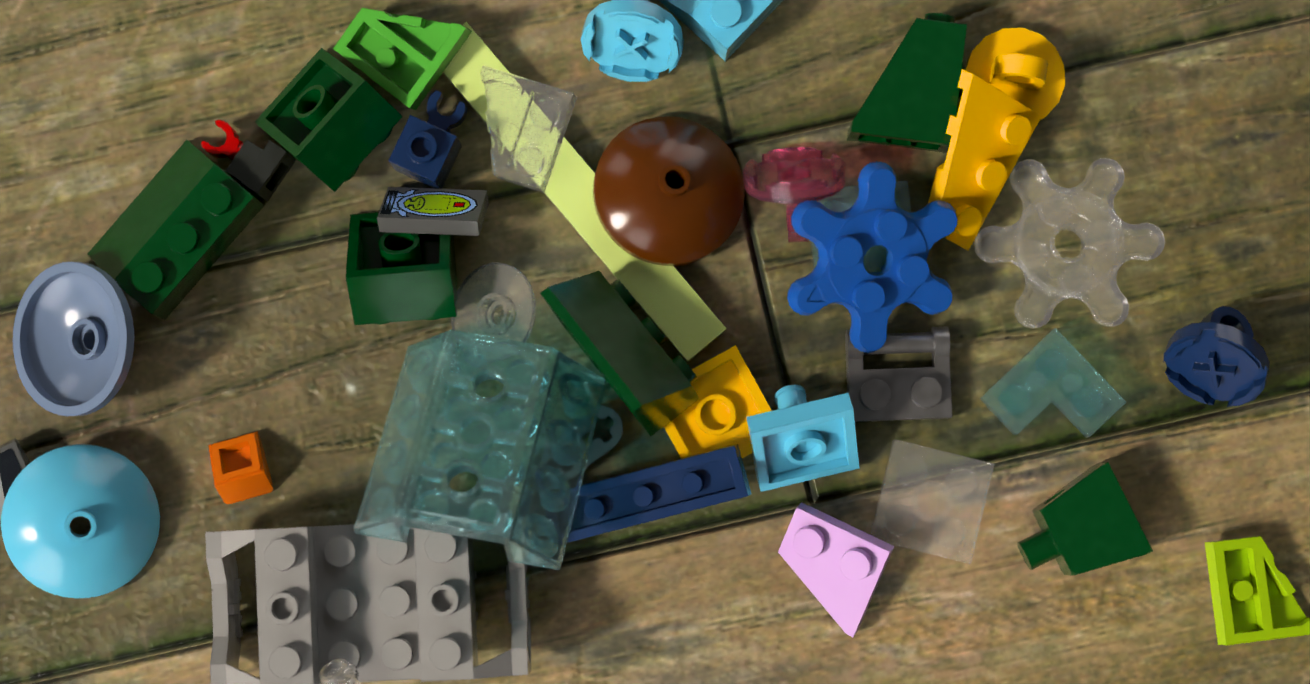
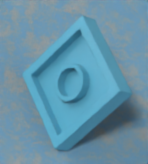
[746,384,860,492]

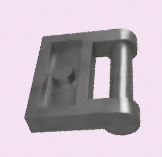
[845,326,952,422]

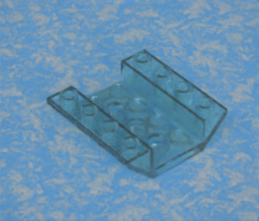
[354,330,606,570]

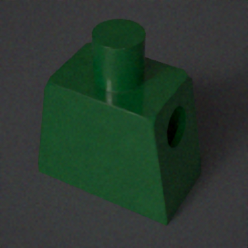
[1017,462,1153,576]

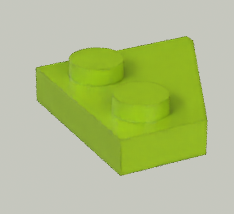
[1204,536,1310,646]

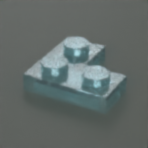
[979,328,1126,438]

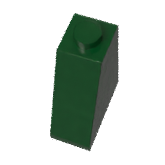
[847,13,967,153]

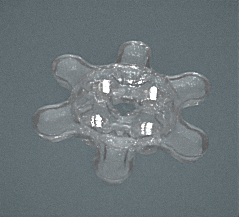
[974,158,1165,329]

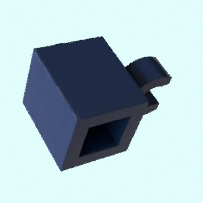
[388,90,467,189]

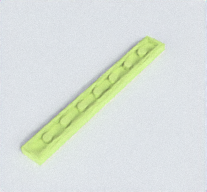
[443,22,727,363]

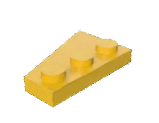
[928,69,1042,251]

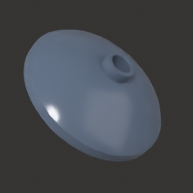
[13,262,135,416]

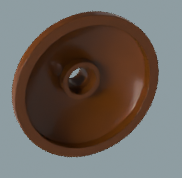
[593,116,744,266]

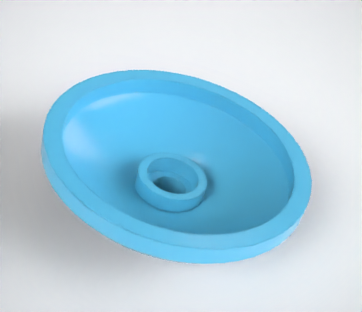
[1,444,160,598]

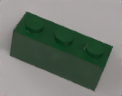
[87,140,264,320]
[540,271,699,436]

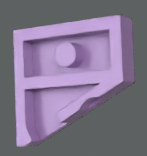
[778,502,894,637]

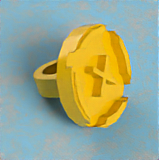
[964,27,1065,120]

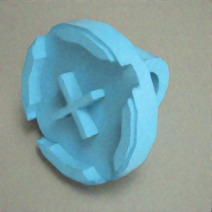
[581,0,684,82]

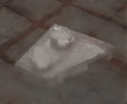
[480,65,578,193]

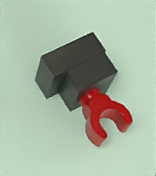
[201,120,296,201]

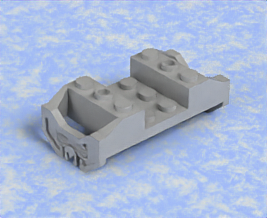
[205,516,531,684]

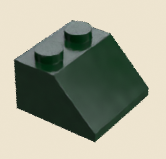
[255,48,403,192]
[345,212,457,325]

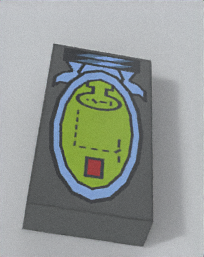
[377,187,489,236]

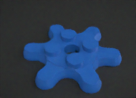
[787,161,958,353]

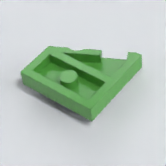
[333,8,472,110]

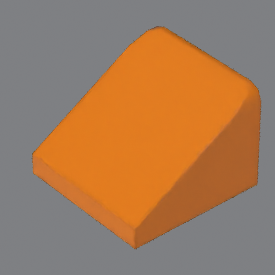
[208,431,273,504]

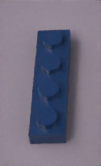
[539,444,751,547]

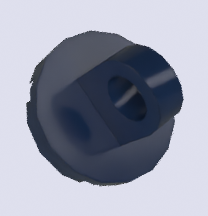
[1163,306,1270,406]

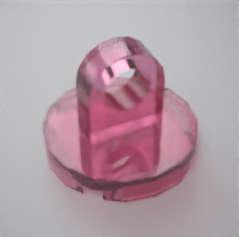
[743,147,846,243]

